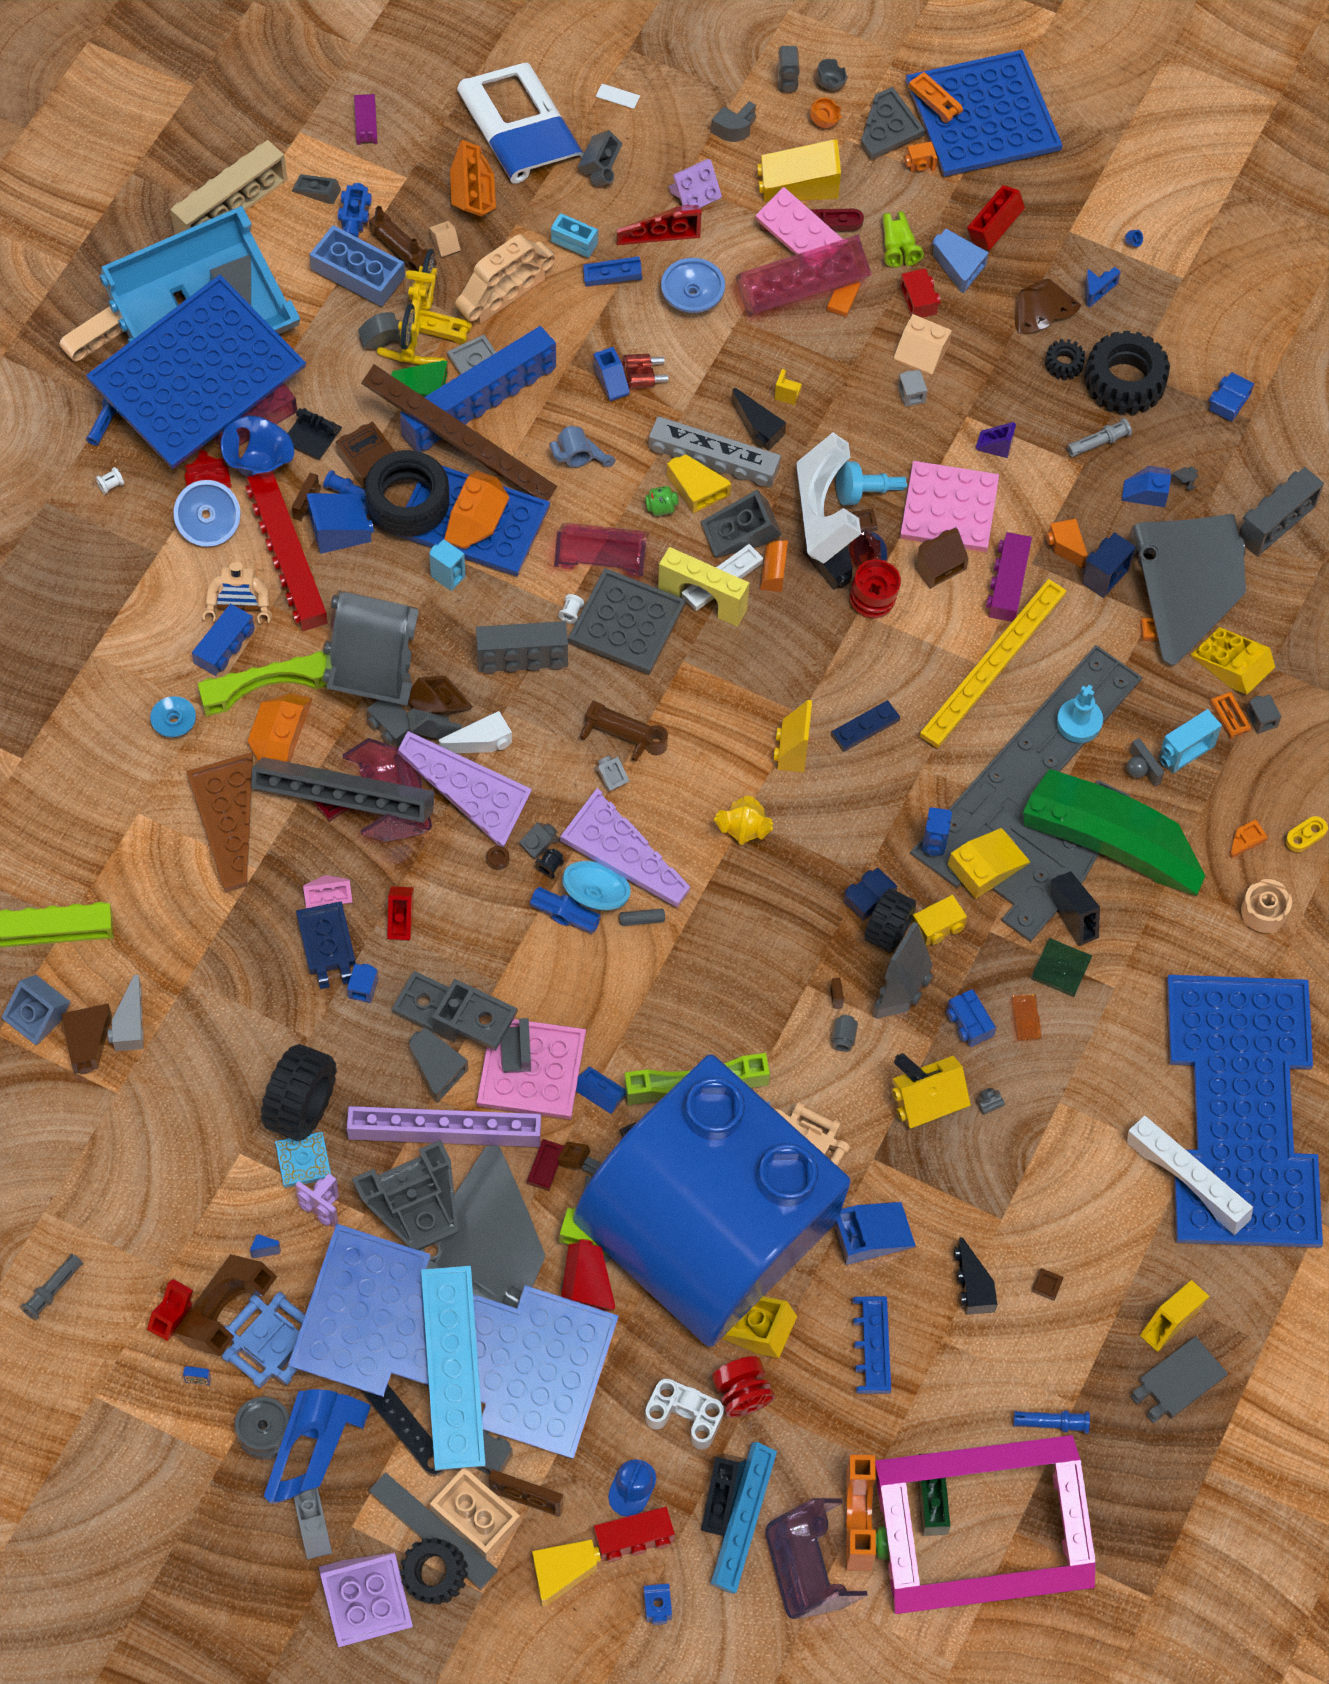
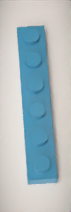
[711,1442,777,1594]

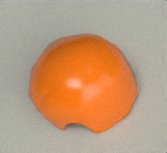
[810,97,842,128]

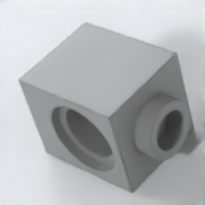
[898,370,927,407]

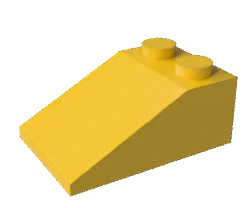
[774,700,812,773]
[948,828,1030,899]
[721,1296,797,1358]

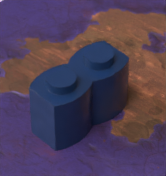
[844,868,898,920]

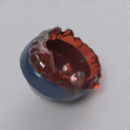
[849,530,887,568]

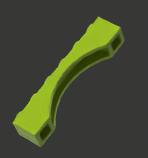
[197,651,327,717]
[624,1053,770,1105]

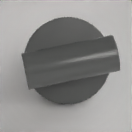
[977,1088,1005,1115]

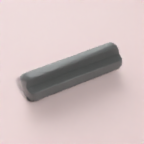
[619,908,665,926]

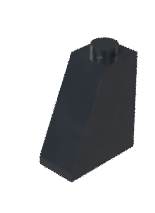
[803,540,853,590]
[1051,871,1100,946]

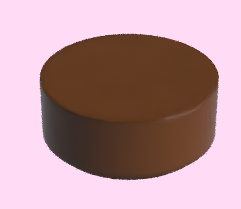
[486,846,510,870]

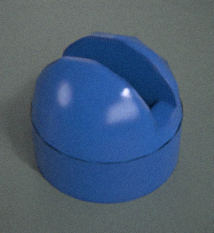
[1125,230,1143,247]

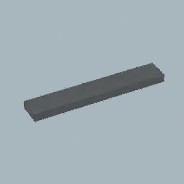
[369,1472,498,1590]

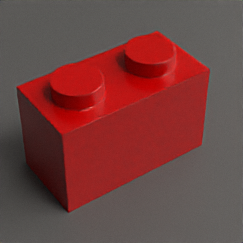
[900,268,941,318]

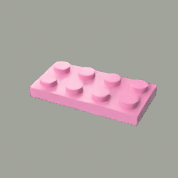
[755,187,846,273]

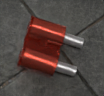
[622,353,669,389]

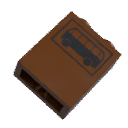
[336,422,395,489]

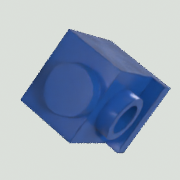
[643,1583,672,1625]

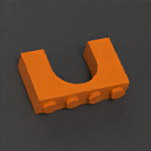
[846,1455,876,1571]

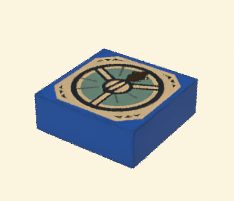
[183,1366,211,1386]

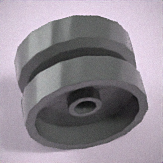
[235,1397,290,1460]

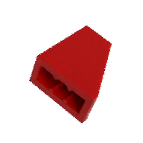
[561,1239,615,1311]

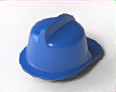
[608,1459,656,1517]

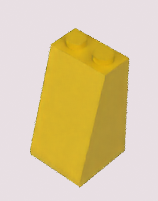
[757,139,841,202]

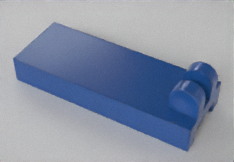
[583,256,643,287]

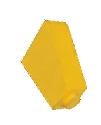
[667,454,731,514]
[1140,1280,1210,1352]
[532,1539,601,1607]

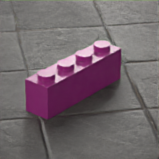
[986,532,1032,622]

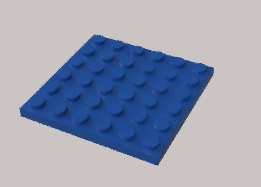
[905,49,1062,177]

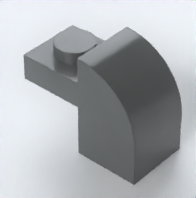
[711,101,756,142]
[358,312,408,350]

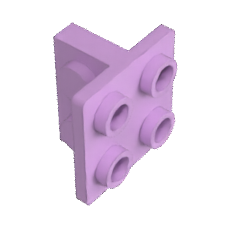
[669,159,722,207]
[295,1174,339,1228]

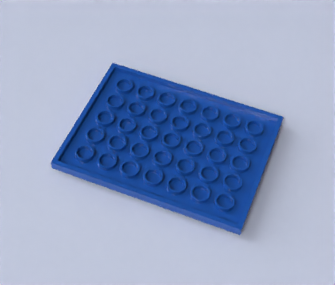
[86,275,306,469]

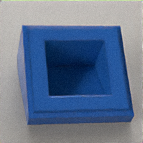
[250,1234,281,1258]

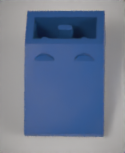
[834,1202,916,1265]

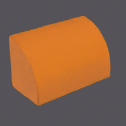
[760,540,788,592]

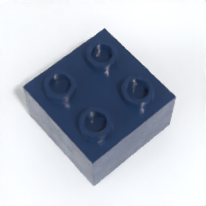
[1082,532,1136,599]

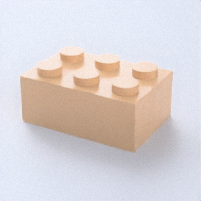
[430,1468,520,1560]

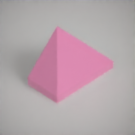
[303,875,353,908]

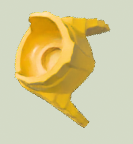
[714,796,773,846]

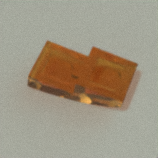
[1011,994,1042,1041]

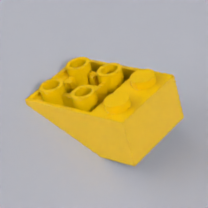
[1191,627,1275,695]

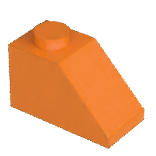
[1046,519,1088,568]

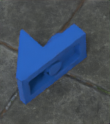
[1085,267,1121,308]

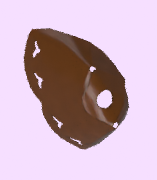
[1015,279,1081,334]

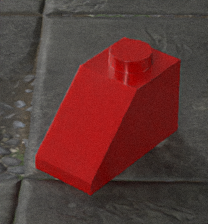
[387,886,414,940]

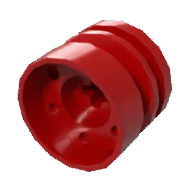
[849,559,901,619]
[712,1356,775,1418]

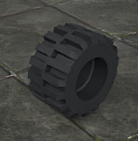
[865,888,916,953]
[400,1538,468,1605]

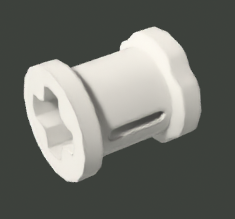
[95,467,124,495]
[558,594,584,624]

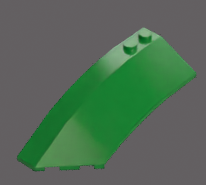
[1023,769,1206,896]

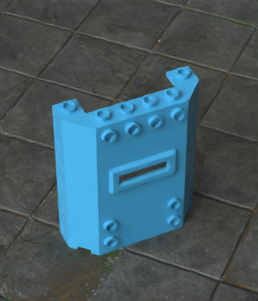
[99,206,300,343]

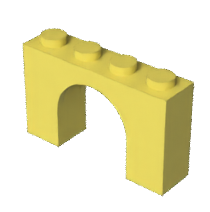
[658,547,749,627]

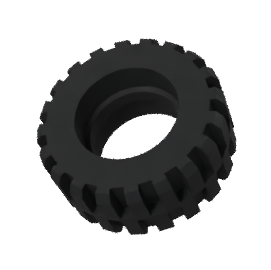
[1085,331,1170,415]
[261,1044,337,1141]

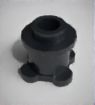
[535,849,564,879]

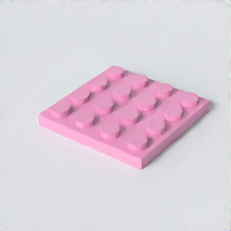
[900,461,999,552]
[477,1019,586,1120]

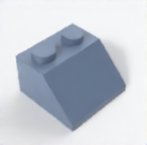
[1,975,71,1045]

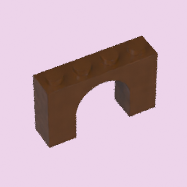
[173,1254,277,1356]

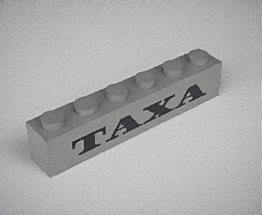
[649,416,781,488]

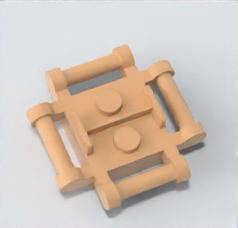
[775,1102,850,1166]

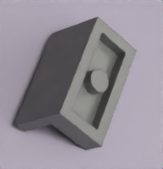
[408,708,462,739]
[501,1018,531,1073]

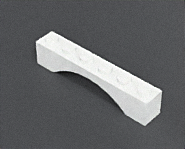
[1127,1116,1253,1235]

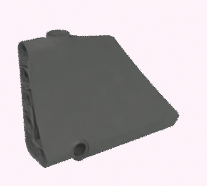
[1129,514,1246,666]
[419,1145,545,1308]

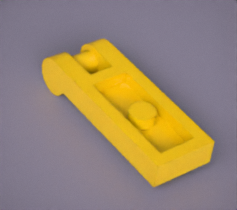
[408,309,472,345]

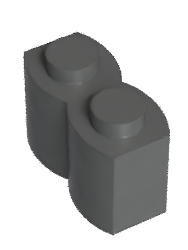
[777,46,800,93]

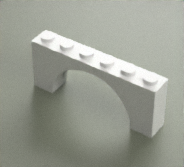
[796,433,861,564]

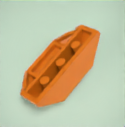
[450,140,496,217]
[444,471,509,550]
[247,693,312,762]

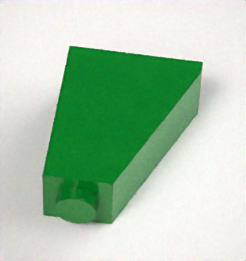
[391,360,448,397]

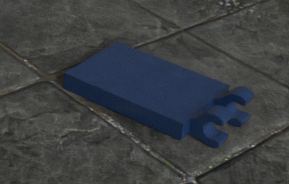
[296,901,356,989]

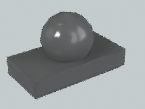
[1127,738,1164,787]

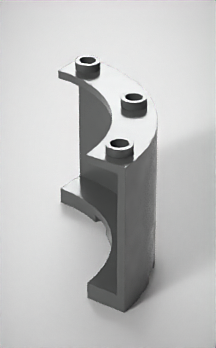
[322,590,419,706]

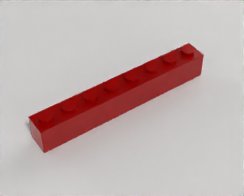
[245,470,328,632]

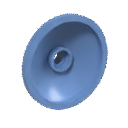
[661,258,725,313]
[173,480,240,547]

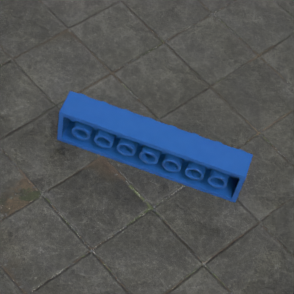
[400,325,556,452]

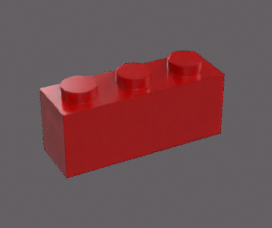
[967,185,1025,251]
[594,1506,675,1562]

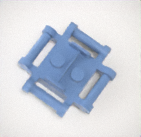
[222,1292,305,1388]

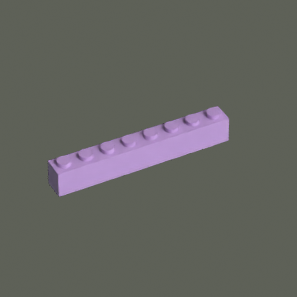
[347,1106,541,1147]

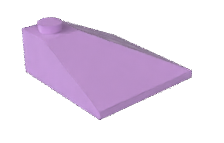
[319,1552,413,1647]

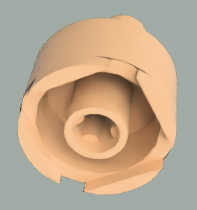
[1241,879,1292,933]

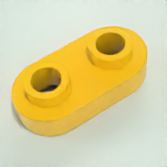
[1286,816,1328,852]

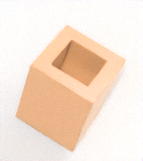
[429,221,461,257]

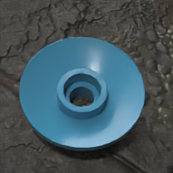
[150,696,196,738]

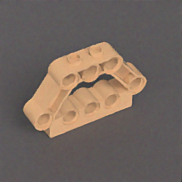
[455,234,556,324]

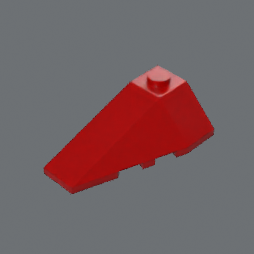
[616,205,702,245]

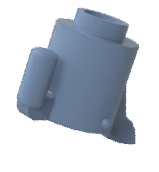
[549,426,616,467]

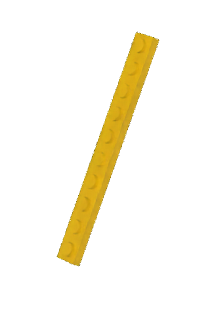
[920,579,1067,749]

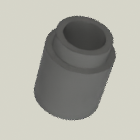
[831,1015,858,1052]

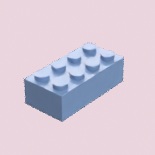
[309,225,405,307]

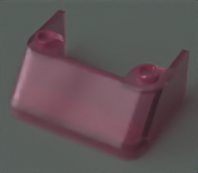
[554,523,650,576]
[342,738,432,842]

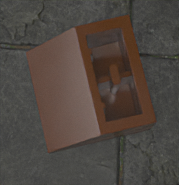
[915,527,969,589]

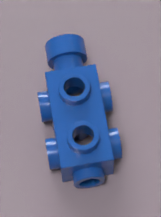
[338,183,372,238]

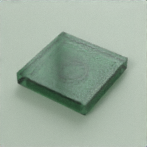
[1031,938,1092,997]

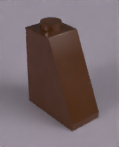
[62,1003,112,1074]

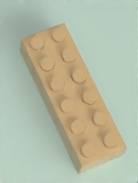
[170,140,287,235]

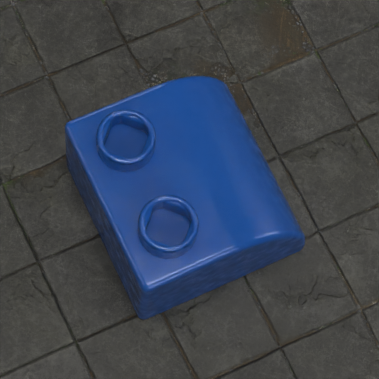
[573,1054,851,1347]

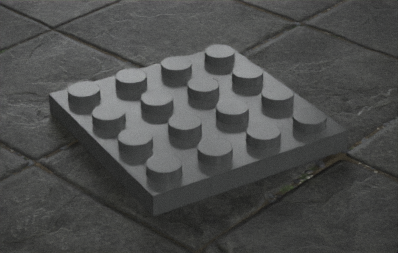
[568,568,686,675]

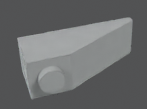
[108,975,144,1051]

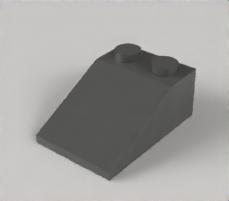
[701,490,782,558]

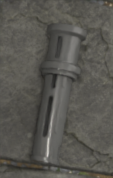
[20,1254,83,1321]

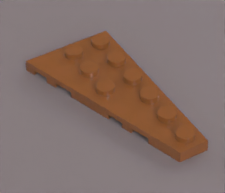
[186,752,253,892]

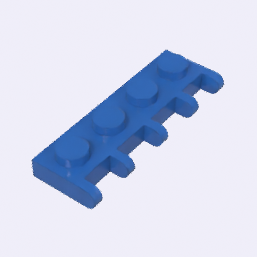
[852,1296,891,1394]

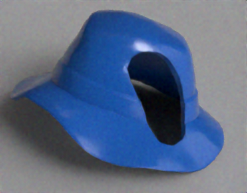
[221,415,294,477]

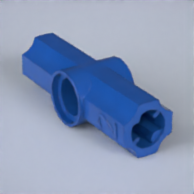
[530,887,601,934]

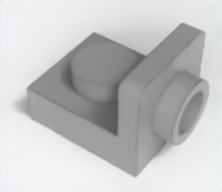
[594,755,629,791]

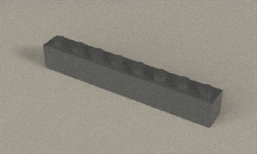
[251,757,434,823]

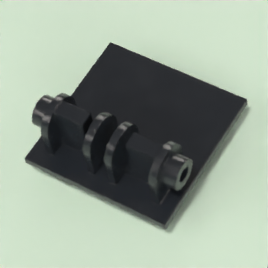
[287,408,342,460]

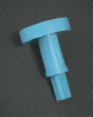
[836,461,907,505]
[1057,685,1103,743]

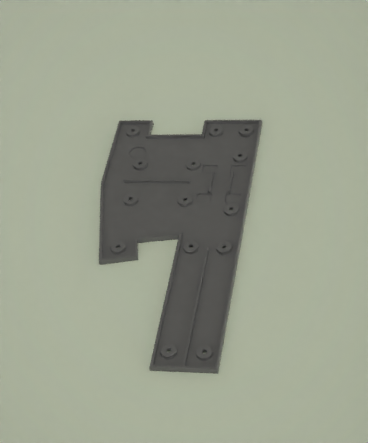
[910,645,1143,943]

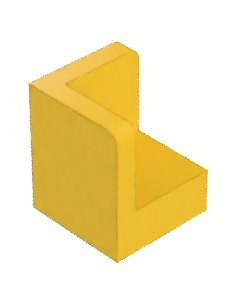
[775,369,802,405]

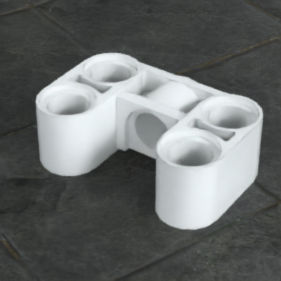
[645,1379,724,1450]

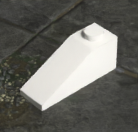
[439,711,512,753]

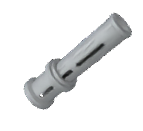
[1067,418,1132,458]

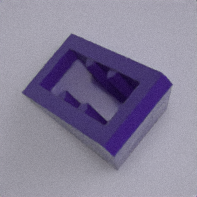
[976,422,1016,458]

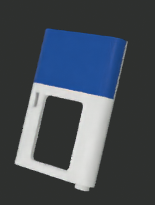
[457,63,584,184]

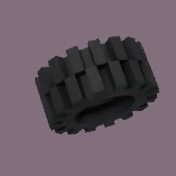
[1045,339,1085,381]

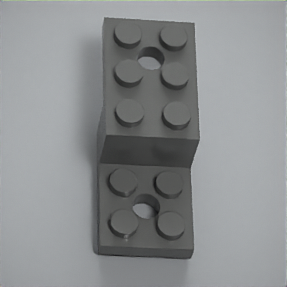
[392,971,518,1051]

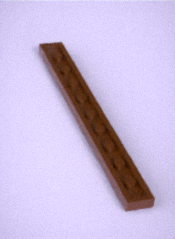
[361,364,557,501]

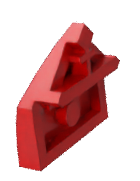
[184,450,232,488]

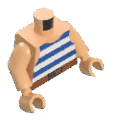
[203,562,272,624]

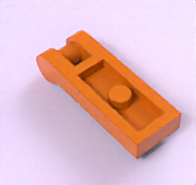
[908,72,963,123]

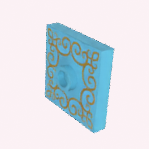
[275,1132,331,1188]

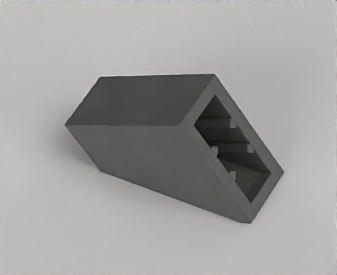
[210,255,251,305]
[409,1027,469,1103]

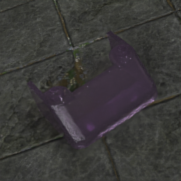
[766,1498,868,1619]

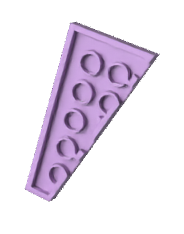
[397,731,532,847]
[560,788,690,908]

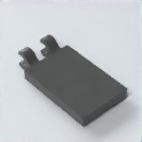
[1131,1336,1228,1423]

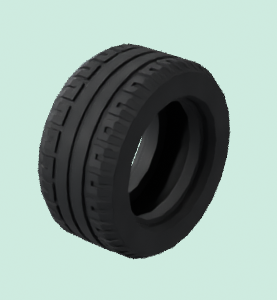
[365,450,449,537]

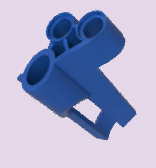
[264,1389,371,1504]

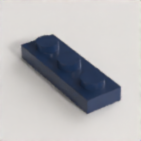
[831,700,900,752]

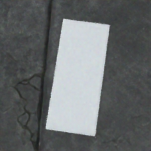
[596,84,640,109]

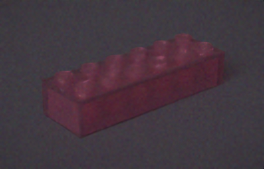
[735,235,872,317]

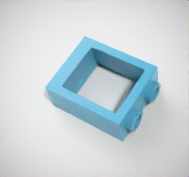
[1159,709,1222,774]

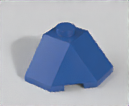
[1122,466,1171,507]

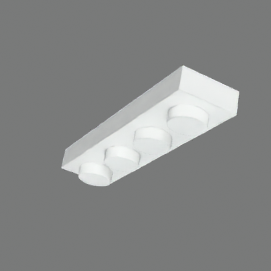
[682,544,764,611]

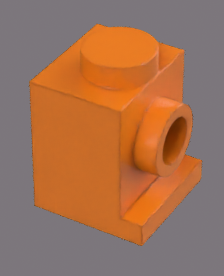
[904,141,937,172]

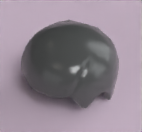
[816,59,848,91]

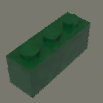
[918,1453,951,1536]

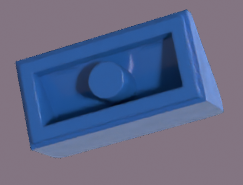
[576,1066,626,1114]

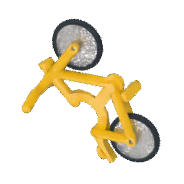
[377,249,446,365]

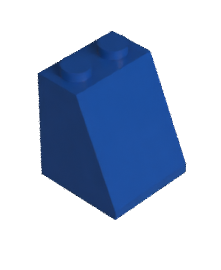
[307,493,374,554]

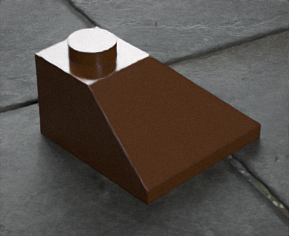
[408,676,473,713]

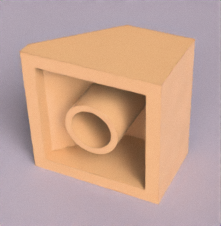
[893,314,952,376]

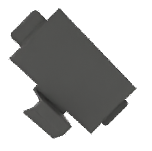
[1171,466,1199,490]

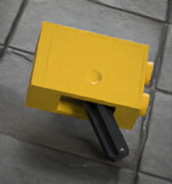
[892,1053,971,1129]

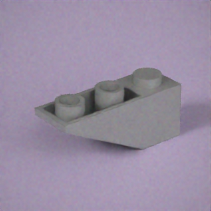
[294,1488,332,1559]

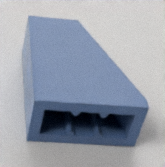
[932,229,988,293]

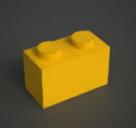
[911,895,967,946]

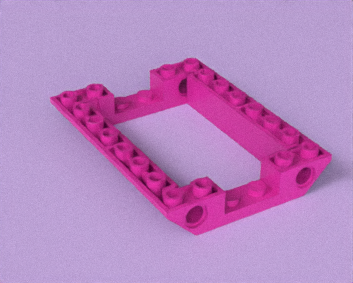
[875,1435,1096,1614]

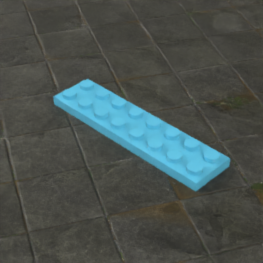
[421,1266,485,1471]

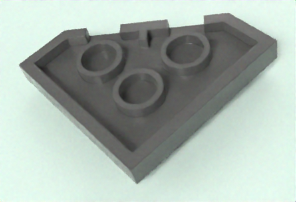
[861,87,925,160]

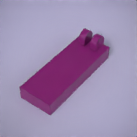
[354,94,378,145]

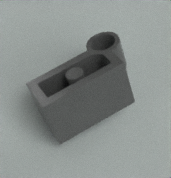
[578,130,623,187]

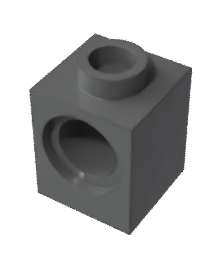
[1246,694,1282,734]

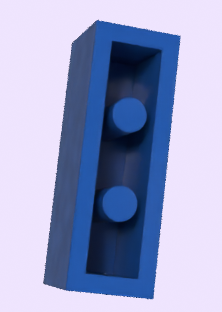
[192,603,255,676]

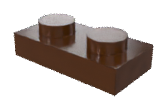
[292,472,321,521]

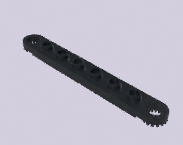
[358,1384,445,1477]

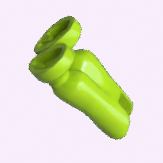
[882,211,924,268]

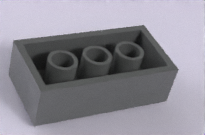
[1239,467,1324,557]
[476,621,568,673]

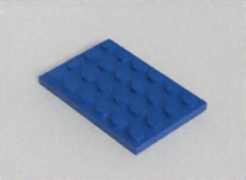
[396,465,550,577]

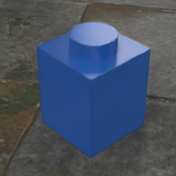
[347,964,379,1003]

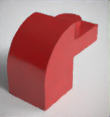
[147,1279,193,1341]

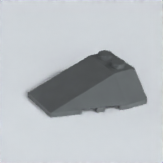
[873,922,934,1019]
[352,1140,458,1250]

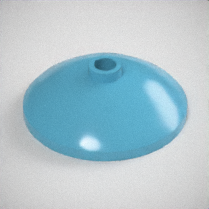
[562,861,631,911]

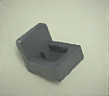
[519,822,560,859]

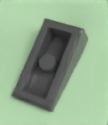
[292,174,341,204]

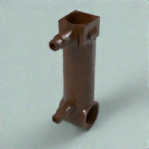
[369,206,437,272]
[580,700,668,761]

